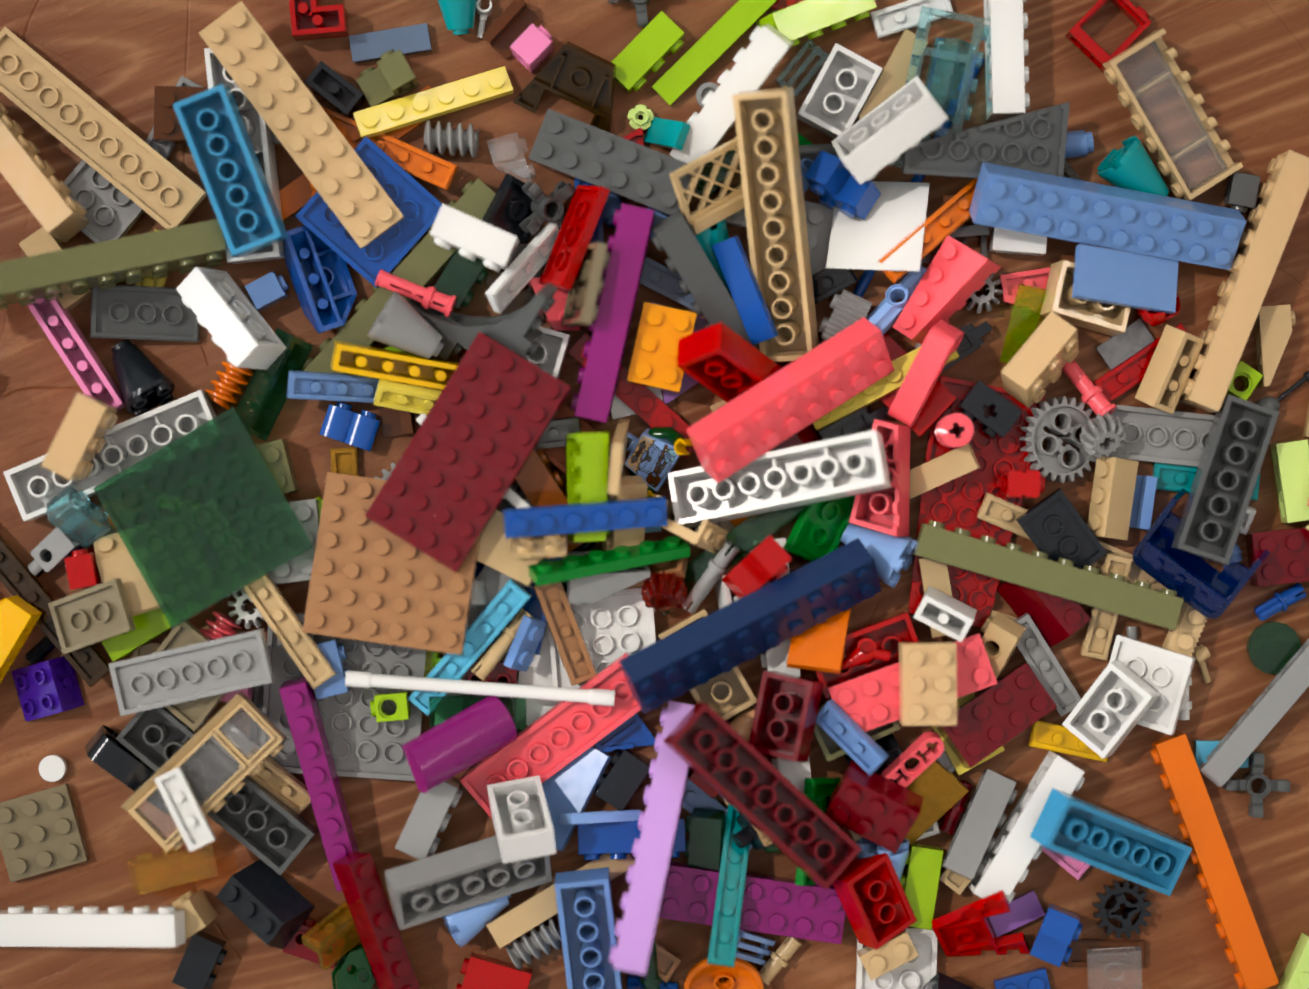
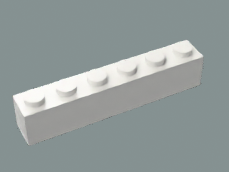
[669,23,793,163]

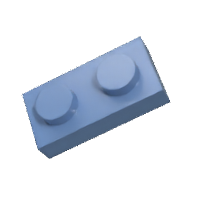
[503,615,547,672]

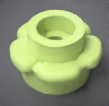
[627,104,654,130]

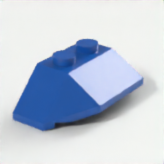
[283,225,357,334]

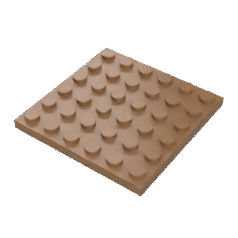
[302,472,481,655]

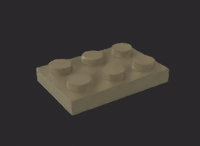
[48,578,136,655]

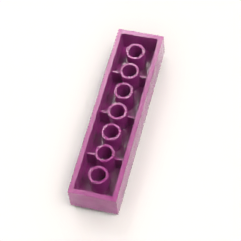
[571,204,655,423]
[659,861,845,944]

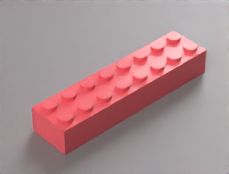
[686,317,895,483]

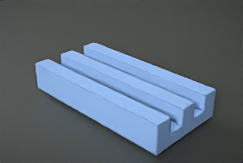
[736,929,775,965]

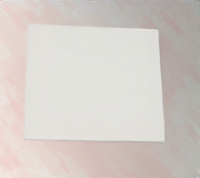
[826,181,930,271]

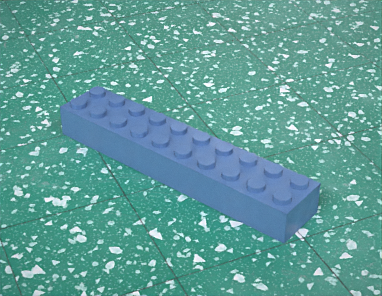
[969,162,1246,270]

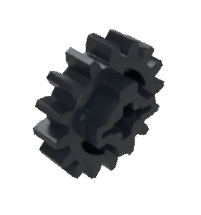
[1092,880,1151,939]

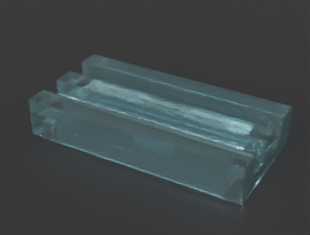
[776,39,829,98]

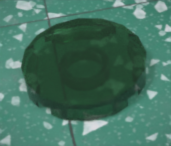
[1246,621,1301,675]

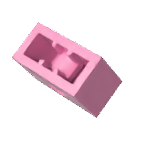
[510,23,554,73]

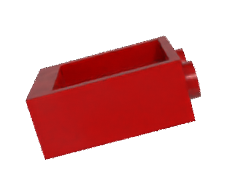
[1065,0,1152,72]

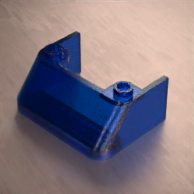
[1133,489,1270,619]

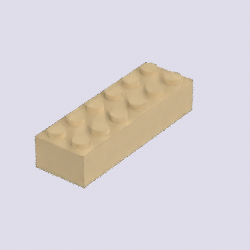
[0,101,90,243]

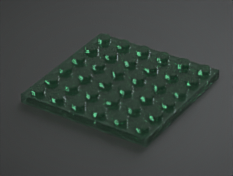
[93,407,314,628]

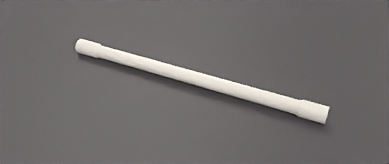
[345,670,615,706]

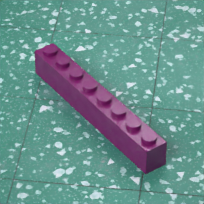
[279,677,359,891]

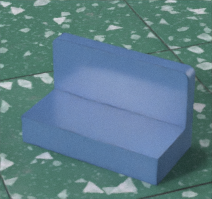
[1129,475,1158,530]

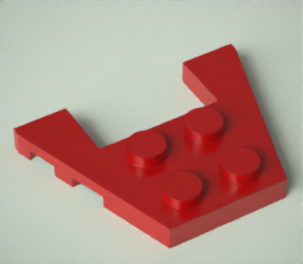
[932,890,1030,957]

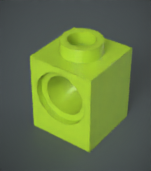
[1226,361,1263,401]
[370,691,411,722]

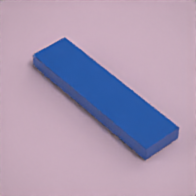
[712,235,778,345]

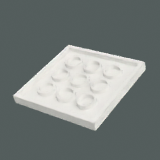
[548,587,656,702]

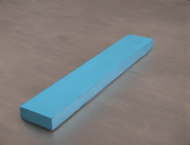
[408,578,531,716]

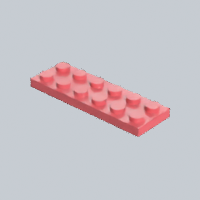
[827,633,998,732]

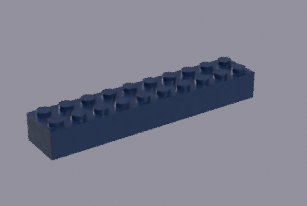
[619,538,881,714]

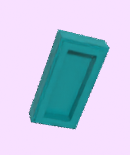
[643,117,691,151]

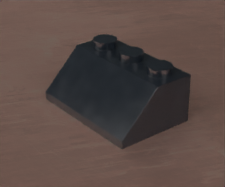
[216,859,315,950]

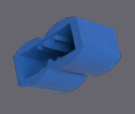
[319,401,381,451]

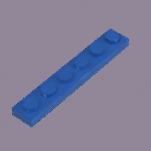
[503,497,667,538]

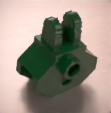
[331,944,376,989]

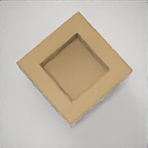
[939,869,975,896]

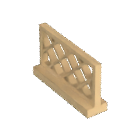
[669,137,745,235]

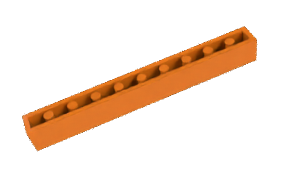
[1150,731,1279,989]

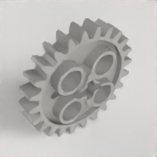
[1019,396,1097,483]

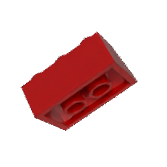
[832,853,917,950]

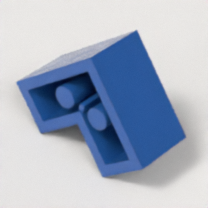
[804,150,881,220]
[1030,903,1083,967]

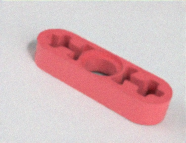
[881,731,944,788]

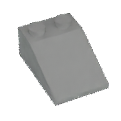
[562,551,651,606]

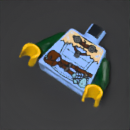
[625,427,693,498]

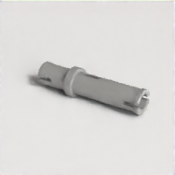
[681,540,740,614]

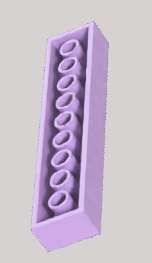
[609,700,695,978]

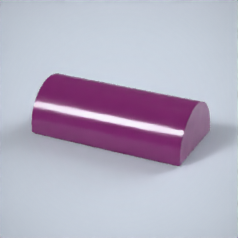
[402,696,517,793]

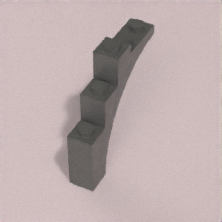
[408,282,558,361]

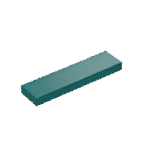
[1152,462,1261,500]

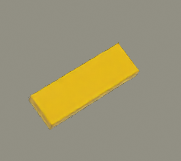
[1028,720,1108,762]

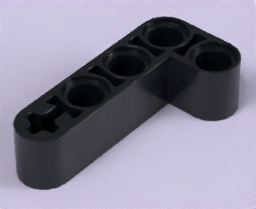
[86,725,170,814]

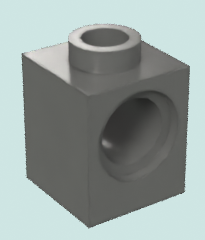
[1223,172,1260,214]

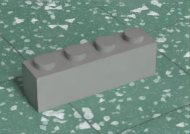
[941,769,1017,880]

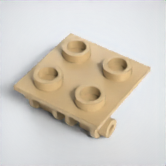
[511,534,567,559]

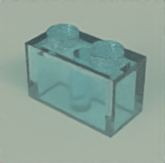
[46,486,110,548]

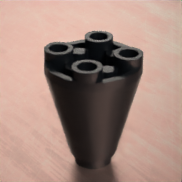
[111,340,175,416]

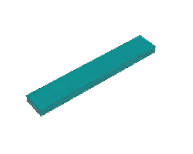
[707,804,750,968]

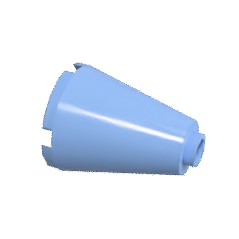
[443,895,512,948]

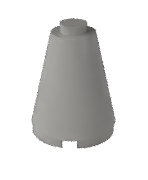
[367,291,444,359]

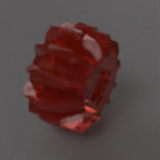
[641,571,687,614]

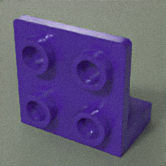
[12,656,85,722]

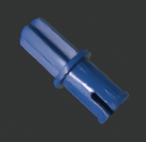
[1254,583,1307,621]

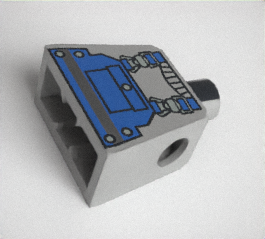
[28,521,92,577]

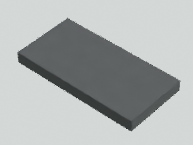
[90,285,199,342]

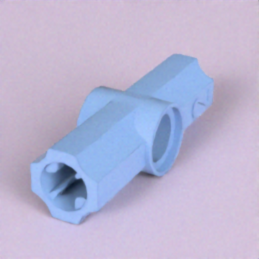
[866,265,927,335]

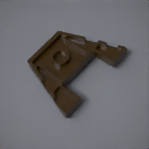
[513,41,616,133]

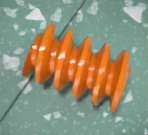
[205,354,254,411]

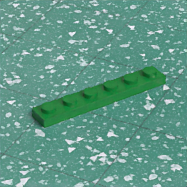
[528,536,690,586]

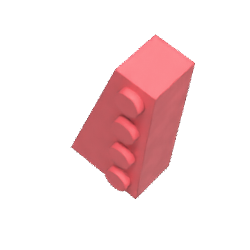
[893,235,1001,344]
[849,419,911,537]

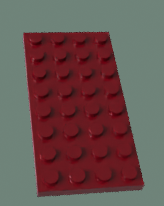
[365,332,572,573]

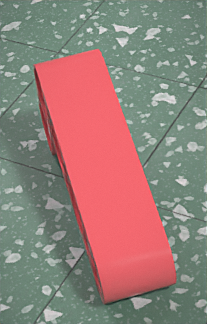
[887,319,965,427]

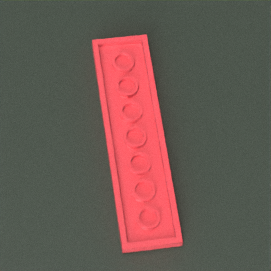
[459,652,641,819]

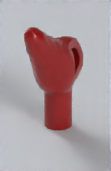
[841,638,891,669]

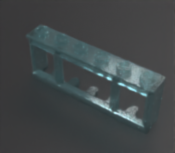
[889,6,990,179]

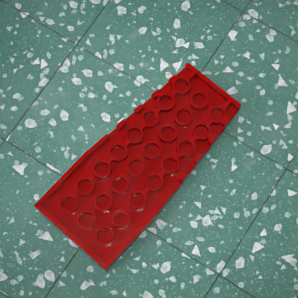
[908,376,1045,627]

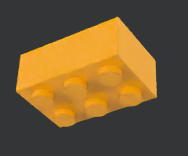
[627,302,697,394]

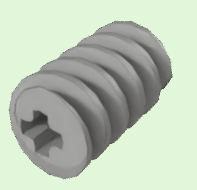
[424,120,479,158]
[505,917,562,969]

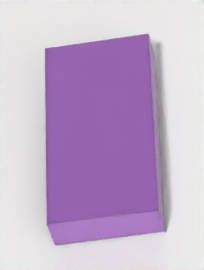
[987,890,1045,937]

